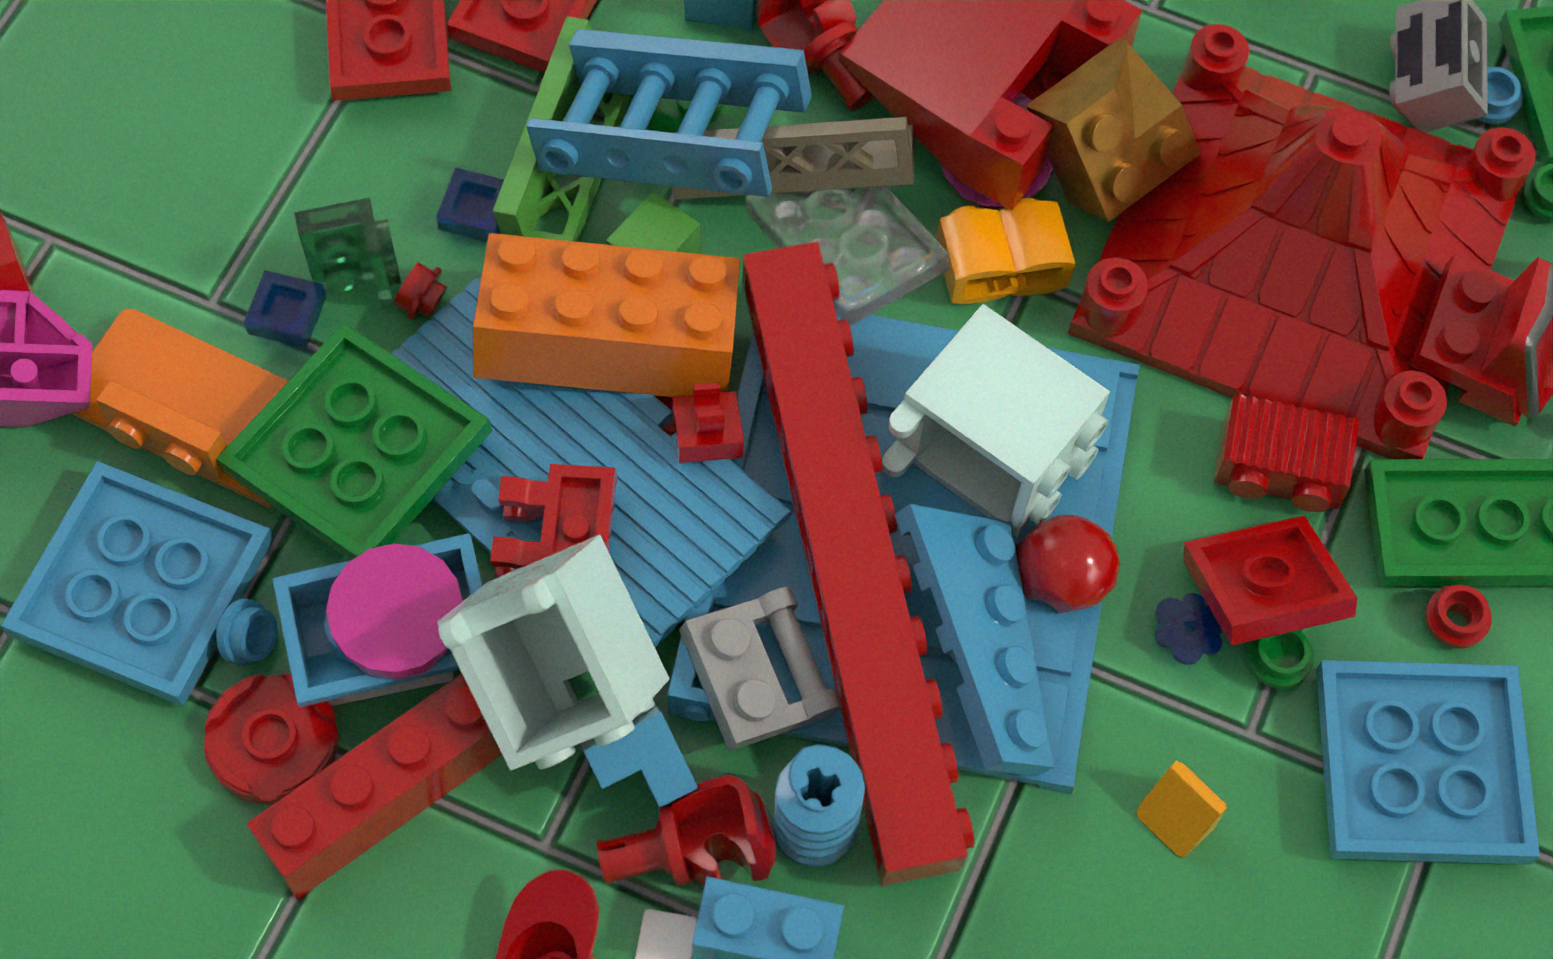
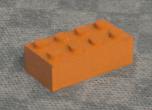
[473,233,740,397]

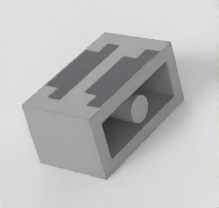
[1390,0,1488,132]

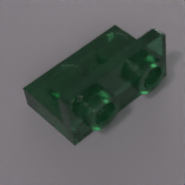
[294,197,402,310]

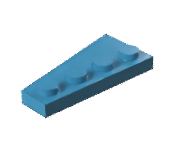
[894,504,1054,776]

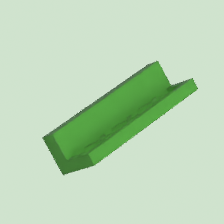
[493,16,631,242]

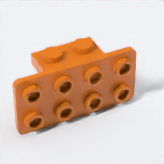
[70,308,288,508]

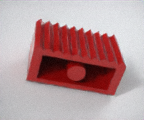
[1213,393,1359,512]

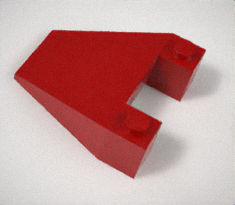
[838,0,1142,210]

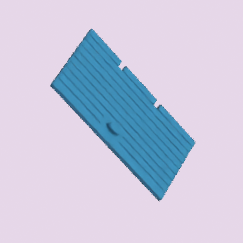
[391,273,792,648]

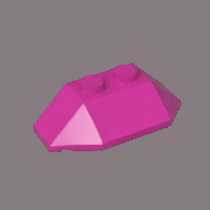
[0,290,92,427]

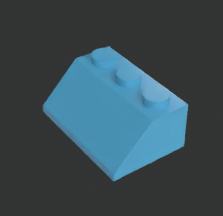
[272,533,482,707]

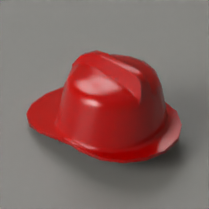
[495,869,599,959]

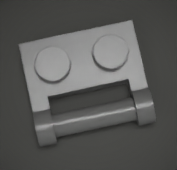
[679,587,842,751]

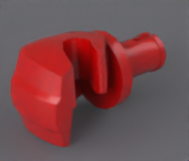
[756,0,875,111]
[597,775,776,886]

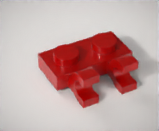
[490,464,617,578]

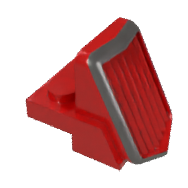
[1410,254,1553,427]

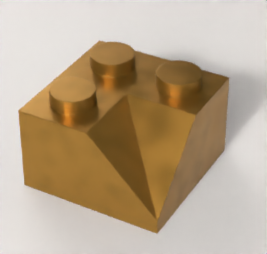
[1026,38,1201,222]

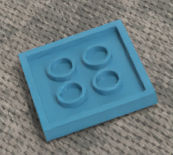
[1,461,274,707]
[1316,660,1540,864]

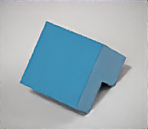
[579,705,698,807]

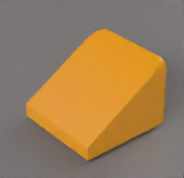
[1136,761,1227,858]

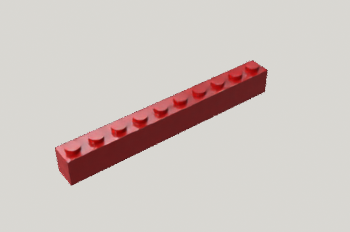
[742,242,974,887]

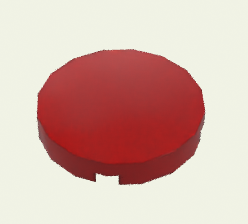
[203,673,340,806]

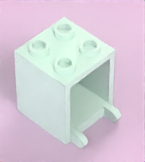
[882,304,1110,538]
[437,534,670,771]

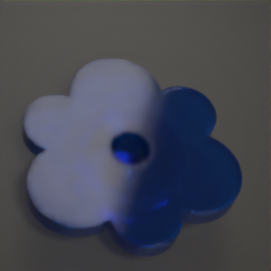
[1155,593,1223,665]

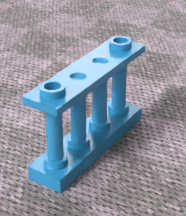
[526,29,812,197]

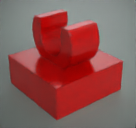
[672,382,744,463]

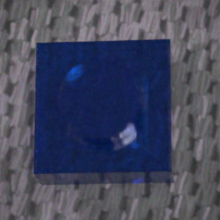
[436,167,504,242]
[244,270,327,349]

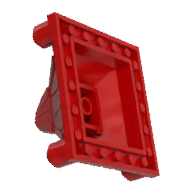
[1068,24,1536,459]

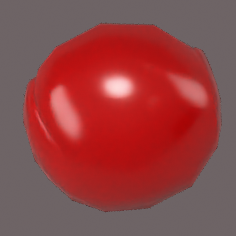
[1016,514,1120,613]

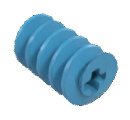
[773,745,865,867]

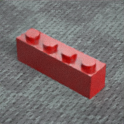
[246,674,502,900]

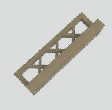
[671,117,915,199]

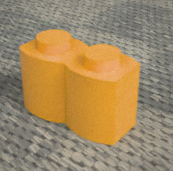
[935,198,1075,304]

